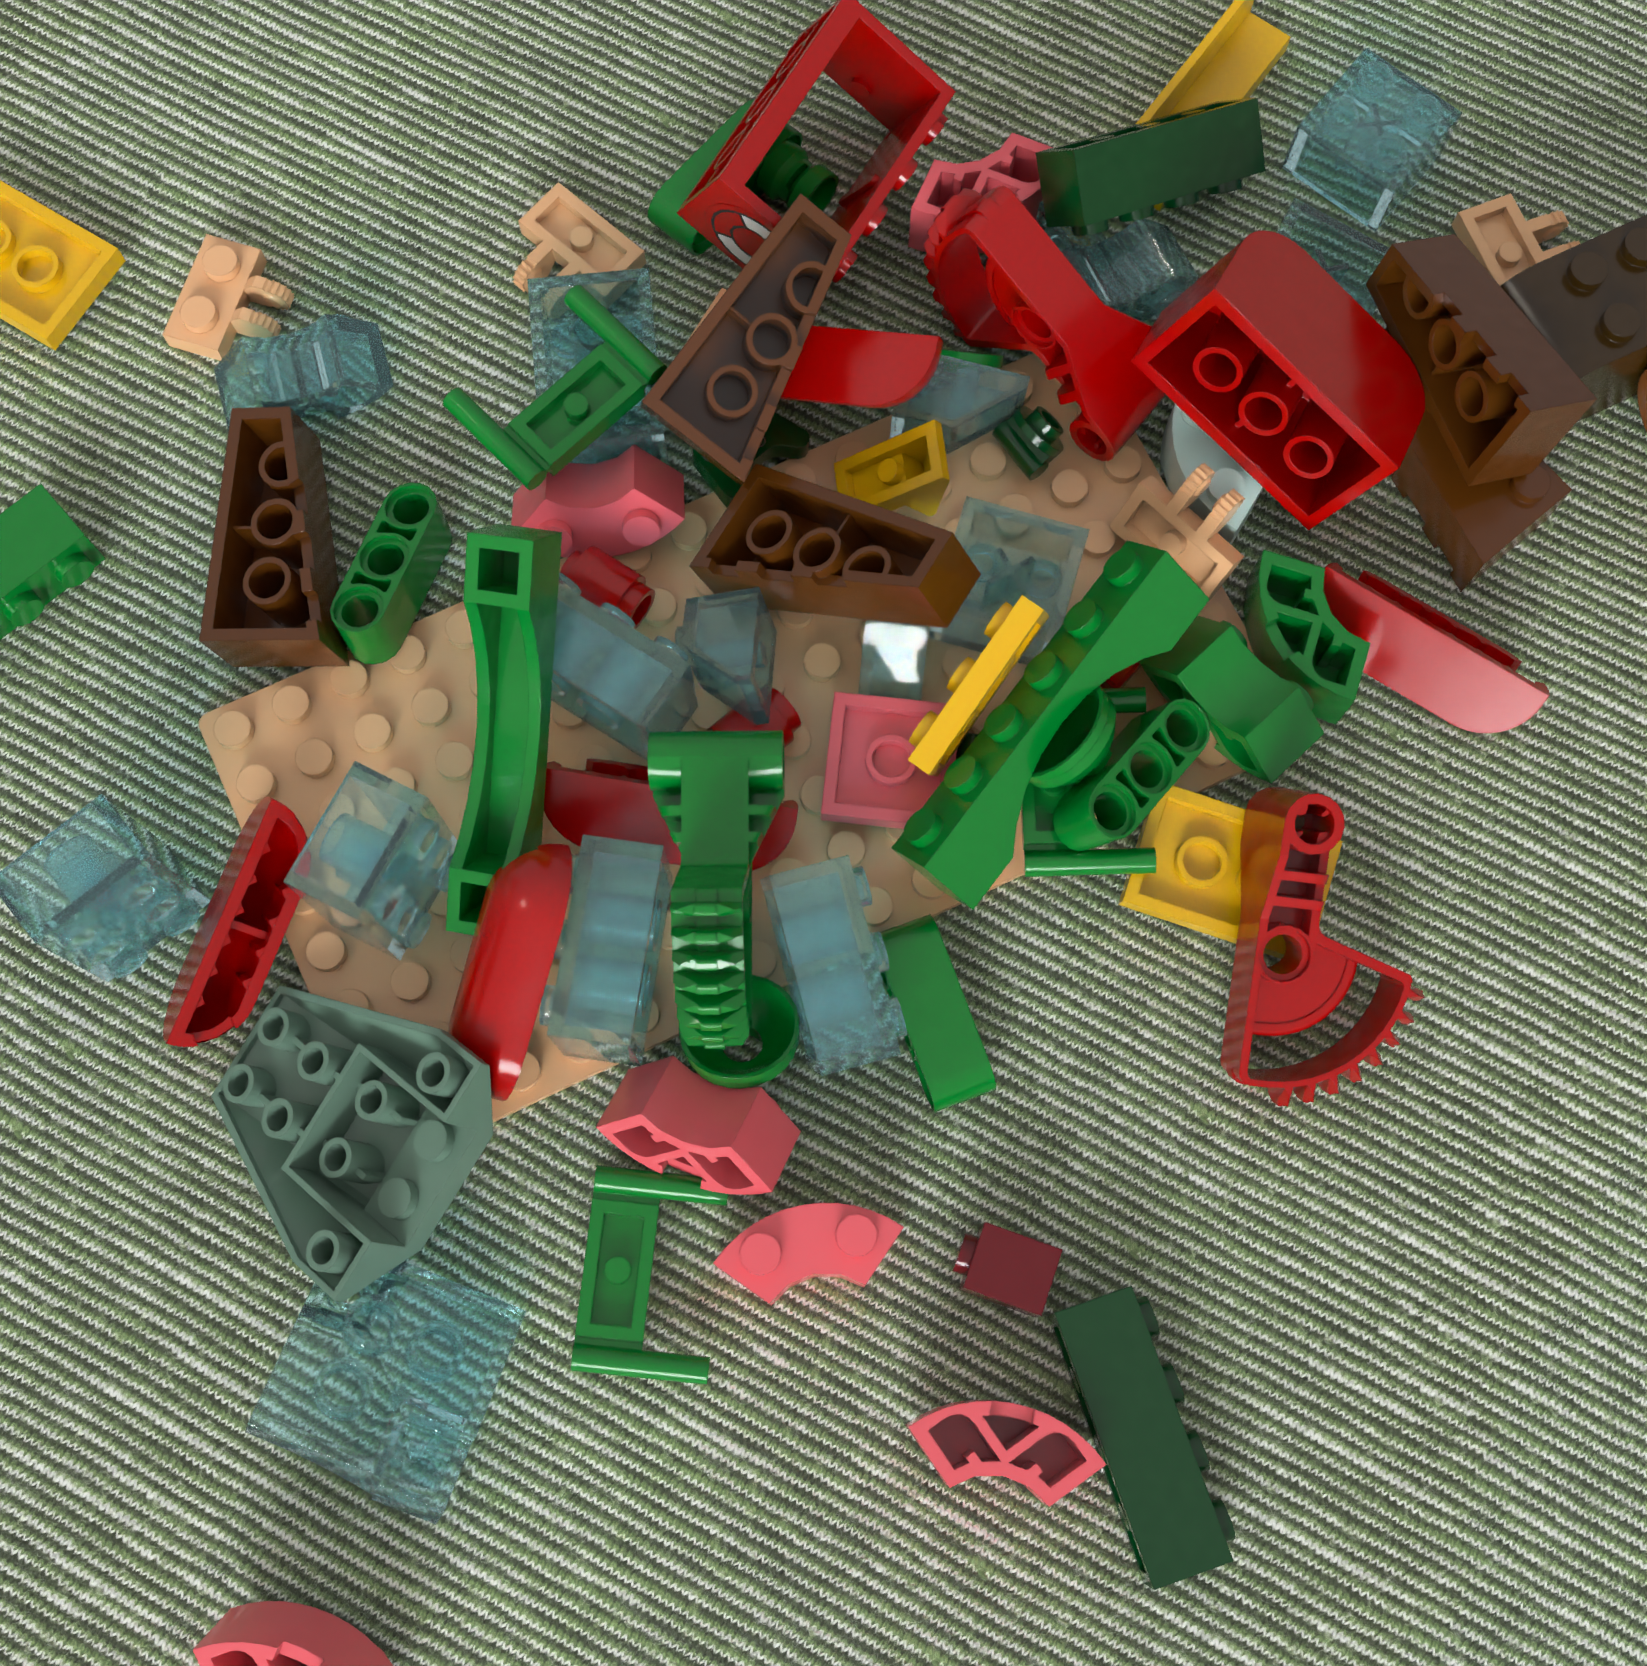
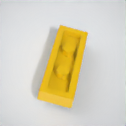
[908,595,1049,776]

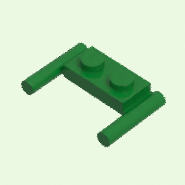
[443,285,667,490]
[1021,687,1156,877]
[571,1165,728,1385]

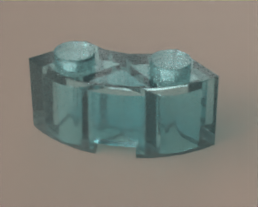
[1062,219,1199,322]
[214,314,394,432]

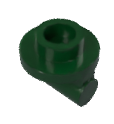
[992,406,1064,481]

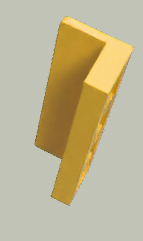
[1136,0,1291,212]

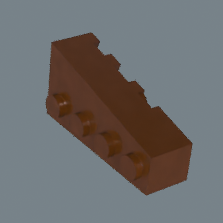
[641,193,852,485]
[1366,234,1597,486]
[1385,327,1572,592]
[199,406,349,667]
[689,464,981,628]

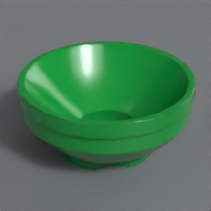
[1029,686,1116,789]
[679,975,800,1088]

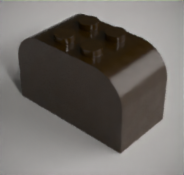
[1501,214,1647,422]

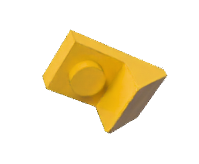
[833,419,950,517]

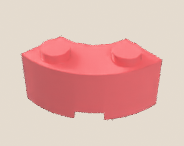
[908,132,1053,253]
[511,444,685,558]
[596,1056,801,1195]
[713,1203,904,1306]
[905,1400,1107,1507]
[193,1601,393,1666]

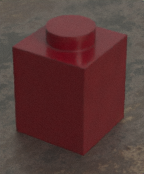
[952,1222,1062,1317]

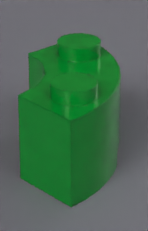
[1244,549,1371,725]
[1139,616,1324,784]

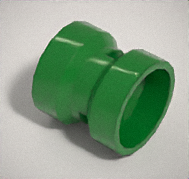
[757,140,839,211]

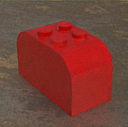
[1131,230,1425,530]

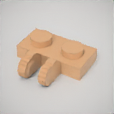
[513,182,646,314]
[1451,193,1580,286]
[162,234,295,362]
[1109,463,1245,601]

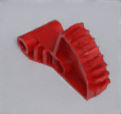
[923,186,1166,461]
[1220,787,1425,1106]

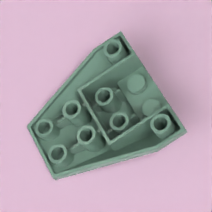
[211,985,493,1302]

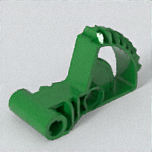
[647,730,785,1049]

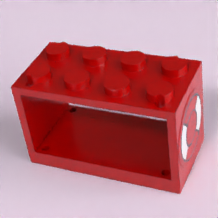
[677,0,956,283]

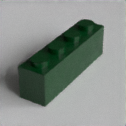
[1036,98,1266,236]
[1047,1286,1236,1590]

